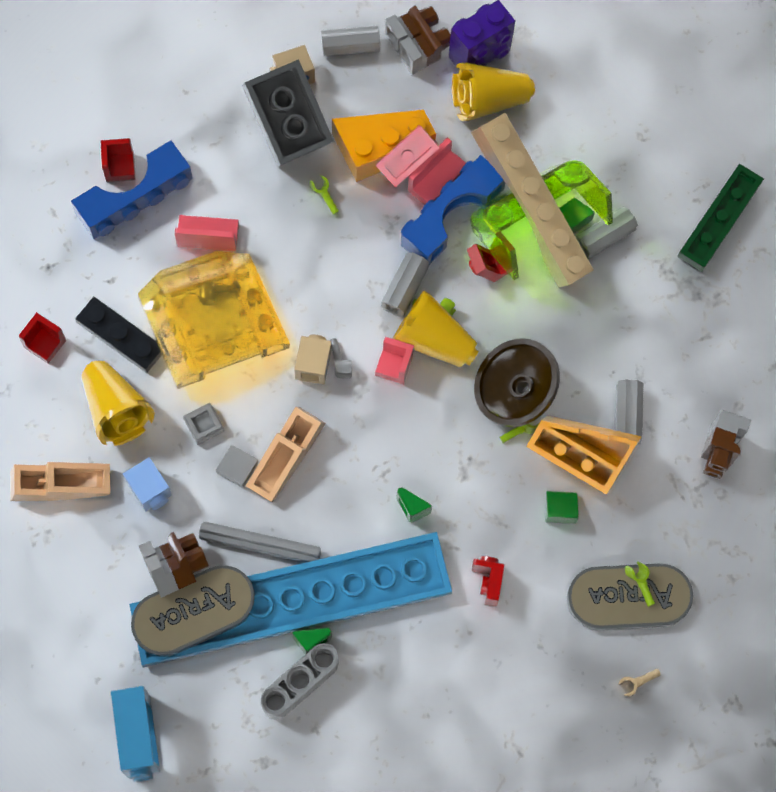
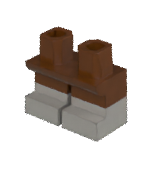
[385,5,451,75]
[701,410,751,479]
[139,531,209,598]

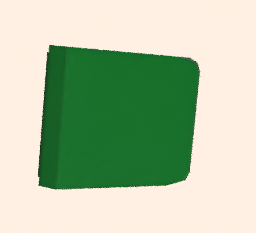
[559,197,595,234]
[396,487,432,523]
[545,491,579,524]
[292,628,332,655]

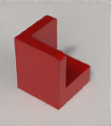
[100,138,136,182]
[18,312,67,364]

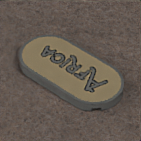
[567,563,693,631]
[131,565,255,657]

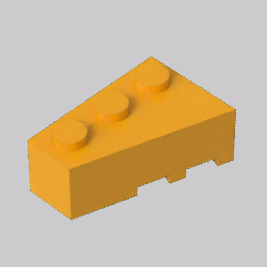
[332,110,436,182]
[526,415,642,495]

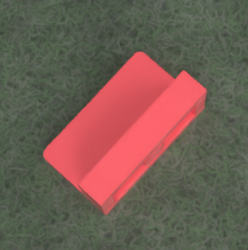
[376,124,440,188]
[408,137,466,205]
[174,215,239,251]

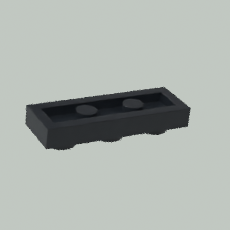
[75,296,166,373]

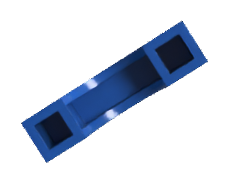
[71,140,193,240]
[401,155,506,266]

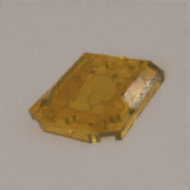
[138,251,290,389]

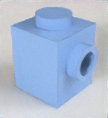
[123,457,172,512]

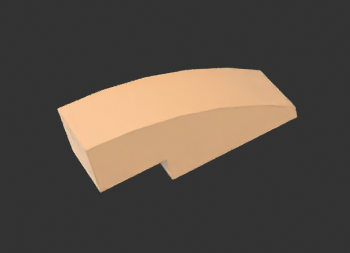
[246,407,326,502]
[10,462,110,501]

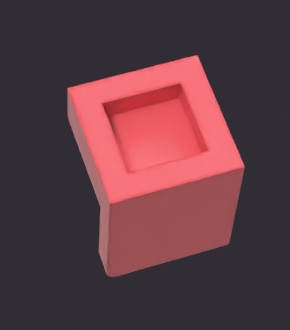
[375,337,414,384]

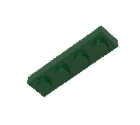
[677,163,764,272]

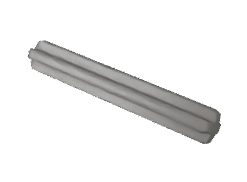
[199,522,321,563]

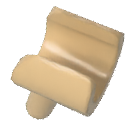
[618,669,661,697]

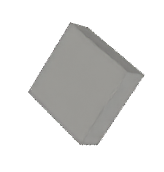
[183,403,224,445]
[216,445,258,488]

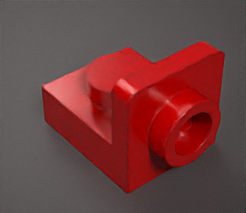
[471,556,505,607]

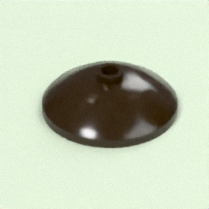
[474,338,560,427]

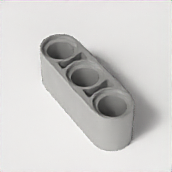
[261,643,339,720]

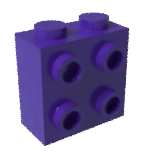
[448,0,516,70]

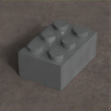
[242,59,334,166]

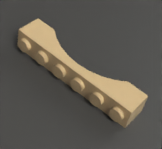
[471,113,594,287]

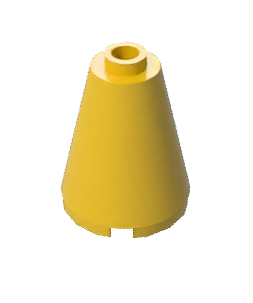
[452,63,535,121]
[392,291,479,368]
[81,361,155,446]

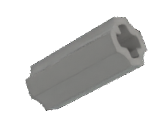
[321,26,381,56]
[576,207,638,259]
[381,252,429,317]
[615,379,644,444]

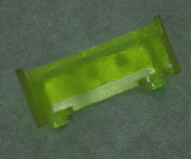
[470,160,613,280]

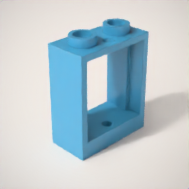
[111,686,160,782]

